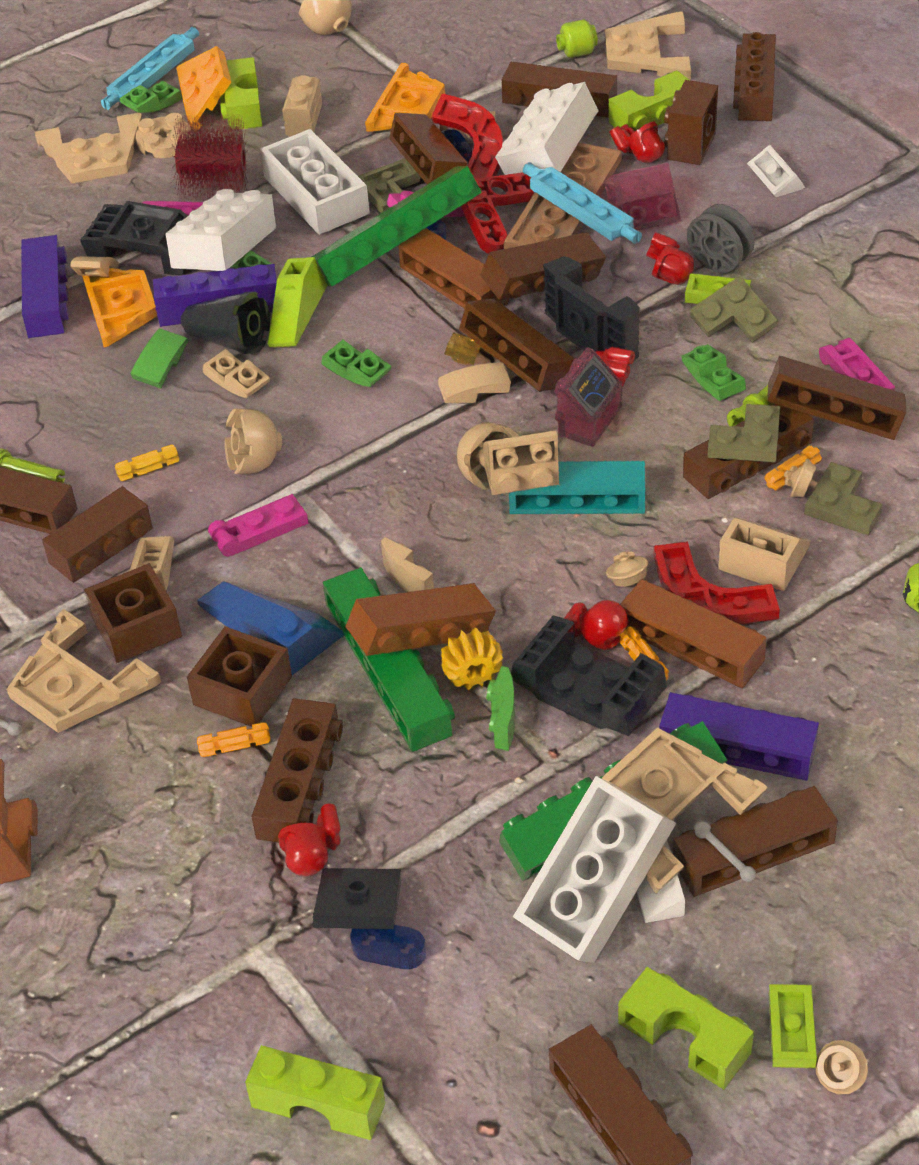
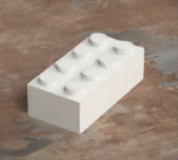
[495,82,598,175]
[260,129,370,235]
[166,189,276,271]
[513,776,676,963]

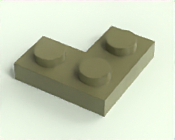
[358,158,420,213]
[689,276,778,343]
[708,404,780,462]
[804,462,882,536]

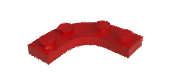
[431,93,504,179]
[653,541,780,624]

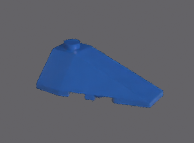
[197,581,344,675]

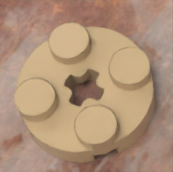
[136,113,190,158]

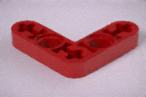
[461,172,535,254]

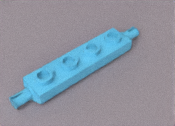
[101,27,199,110]
[523,162,642,244]

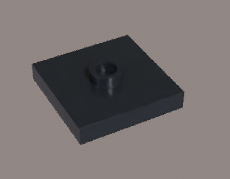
[313,868,402,929]

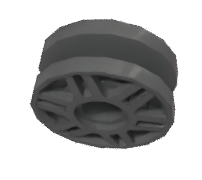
[687,204,755,273]

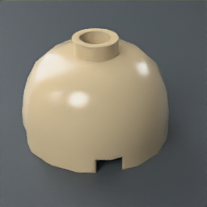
[299,0,352,35]
[225,409,282,474]
[456,422,519,490]

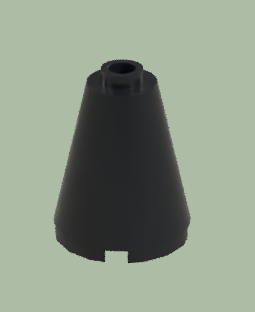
[181,291,270,355]

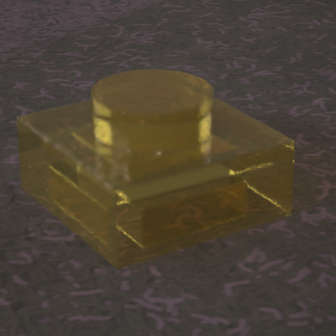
[444,332,481,365]

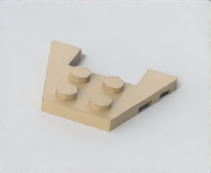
[605,11,691,80]
[35,113,142,184]
[7,609,161,733]
[602,728,768,894]

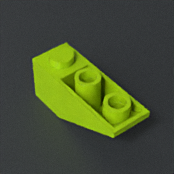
[268,257,328,347]

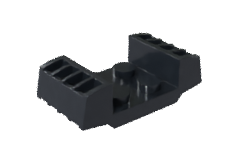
[80,201,188,275]
[543,256,640,365]
[511,615,667,736]

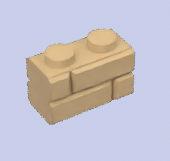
[282,75,322,137]

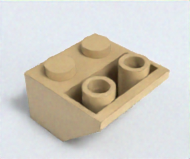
[483,431,559,495]
[718,518,811,591]

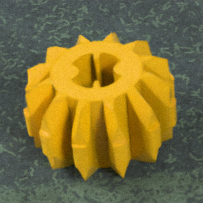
[441,627,503,690]

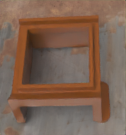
[0,759,38,884]

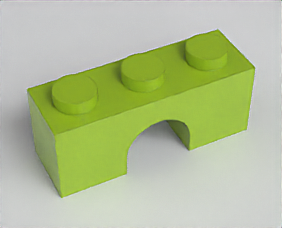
[220,57,263,129]
[609,70,689,131]
[618,967,754,1090]
[245,1045,386,1140]

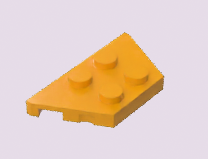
[176,46,231,130]
[365,62,445,132]
[82,268,158,348]

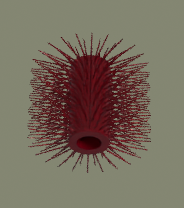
[172,115,248,202]

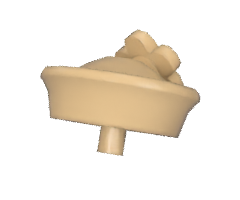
[784,459,818,498]
[606,551,648,587]
[816,1040,868,1095]

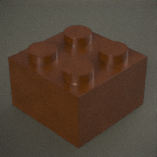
[664,80,718,165]
[84,563,182,664]
[187,626,292,727]

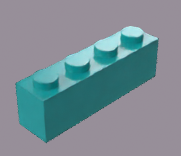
[509,461,646,514]

